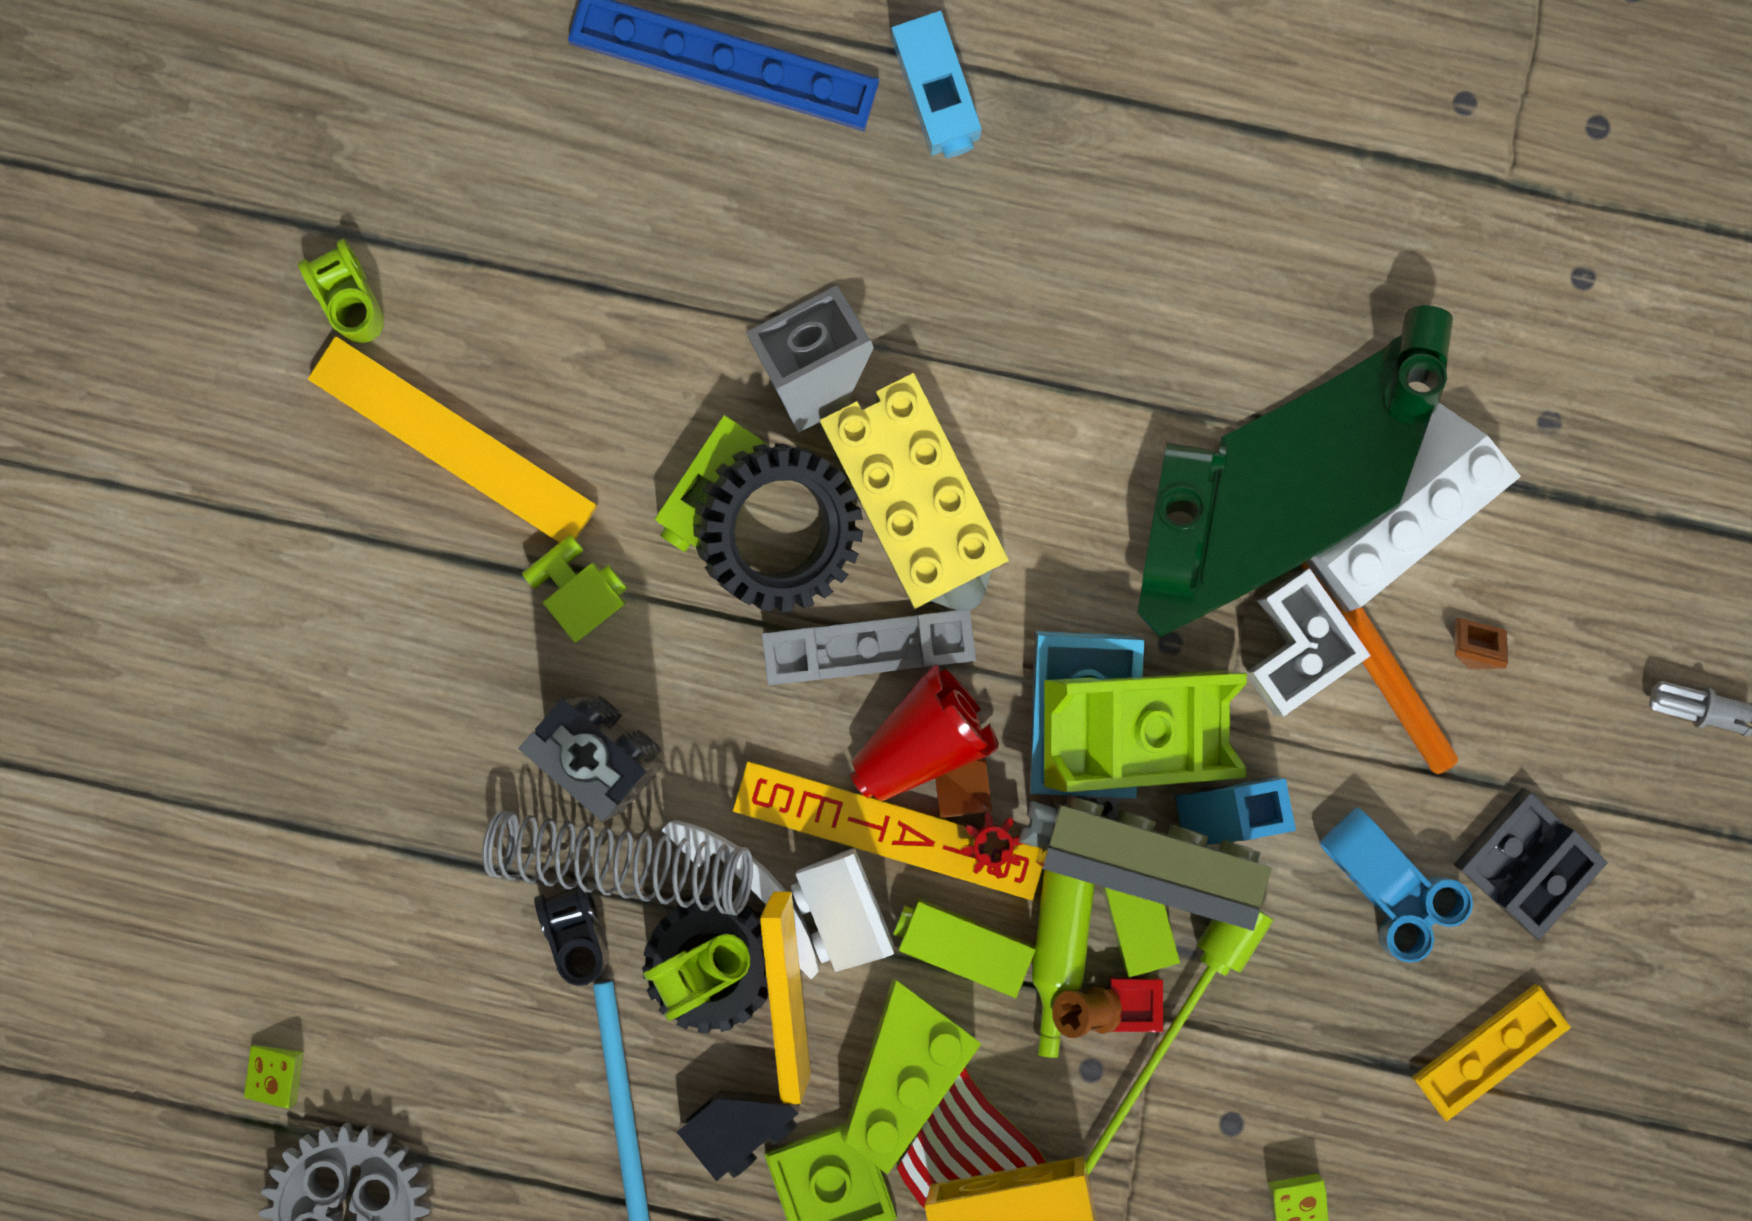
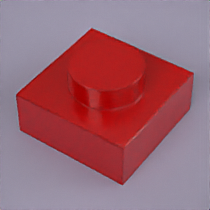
[1109,977,1163,1032]

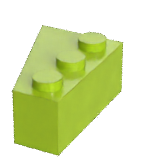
[841,979,982,1175]

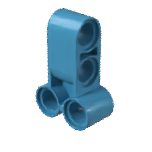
[1318,807,1473,963]

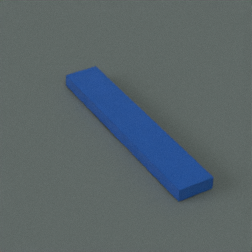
[568,0,880,132]

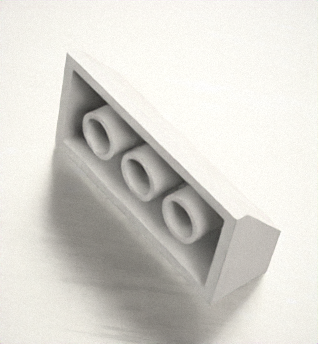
[1305,403,1521,612]

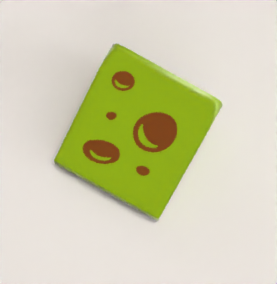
[244,1045,304,1109]
[1267,1173,1329,1221]

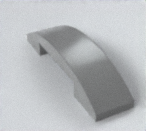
[762,610,976,686]

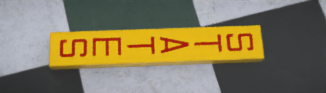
[733,761,1042,901]

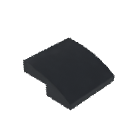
[1453,788,1608,940]

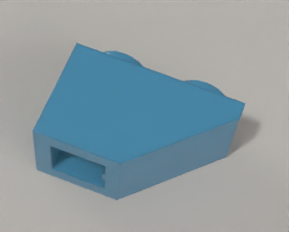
[1174,776,1296,845]

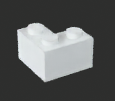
[1245,569,1371,716]

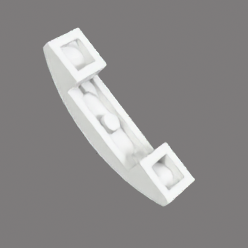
[662,820,820,979]

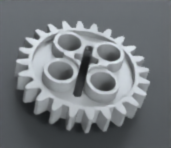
[259,1123,433,1221]

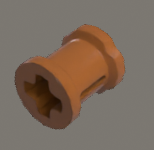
[1052,986,1122,1038]

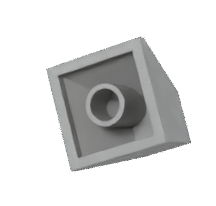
[746,285,874,433]

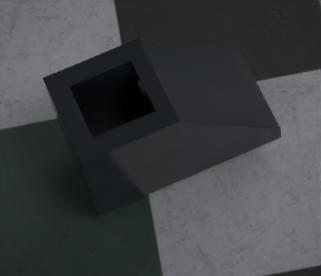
[676,1090,800,1182]

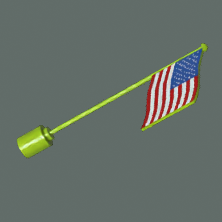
[897,909,1274,1209]

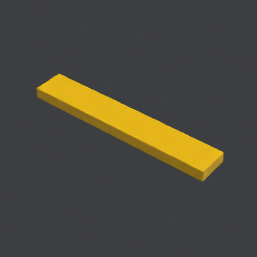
[307,336,598,543]

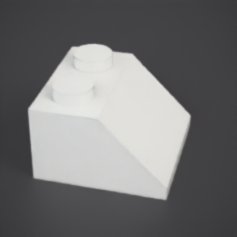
[791,847,894,972]

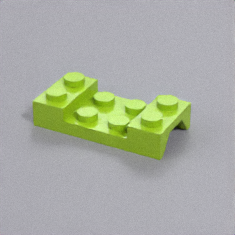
[1044,670,1247,792]

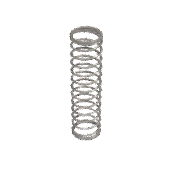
[482,811,753,916]

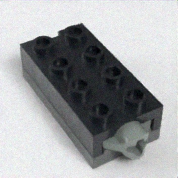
[518,695,665,822]

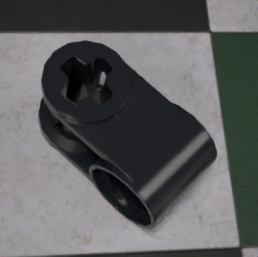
[534,880,609,986]

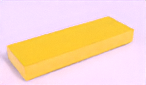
[1411,984,1571,1122]

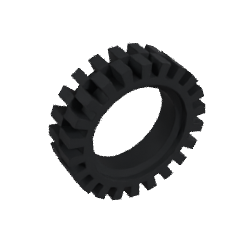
[693,443,863,612]

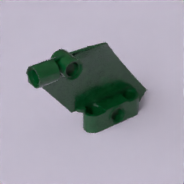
[1137,305,1453,637]

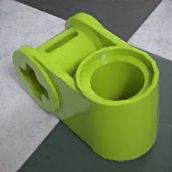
[297,238,385,344]
[643,934,750,1021]

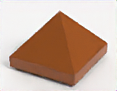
[1454,618,1508,669]

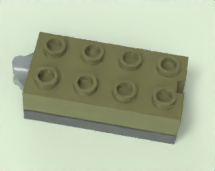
[1018,794,1272,931]

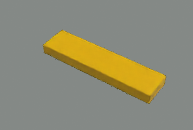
[760,892,811,1104]

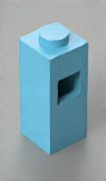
[891,11,982,158]

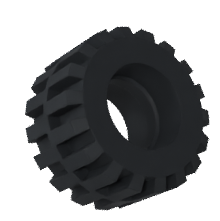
[642,895,769,1033]

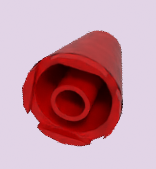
[850,664,999,801]

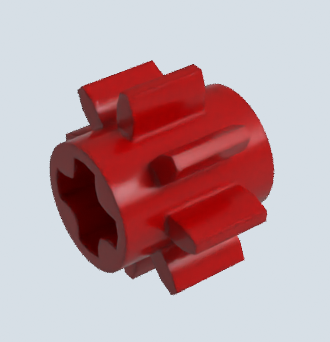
[960,812,1023,879]

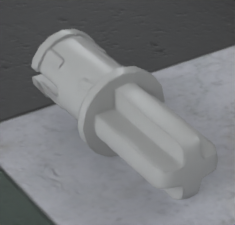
[1649,681,1752,737]

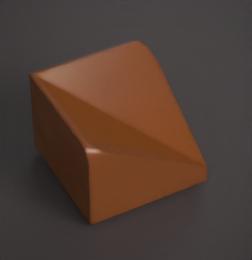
[935,758,993,818]

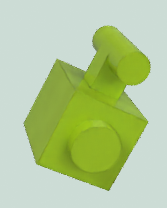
[522,534,628,643]

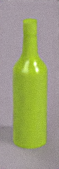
[1032,870,1095,1058]

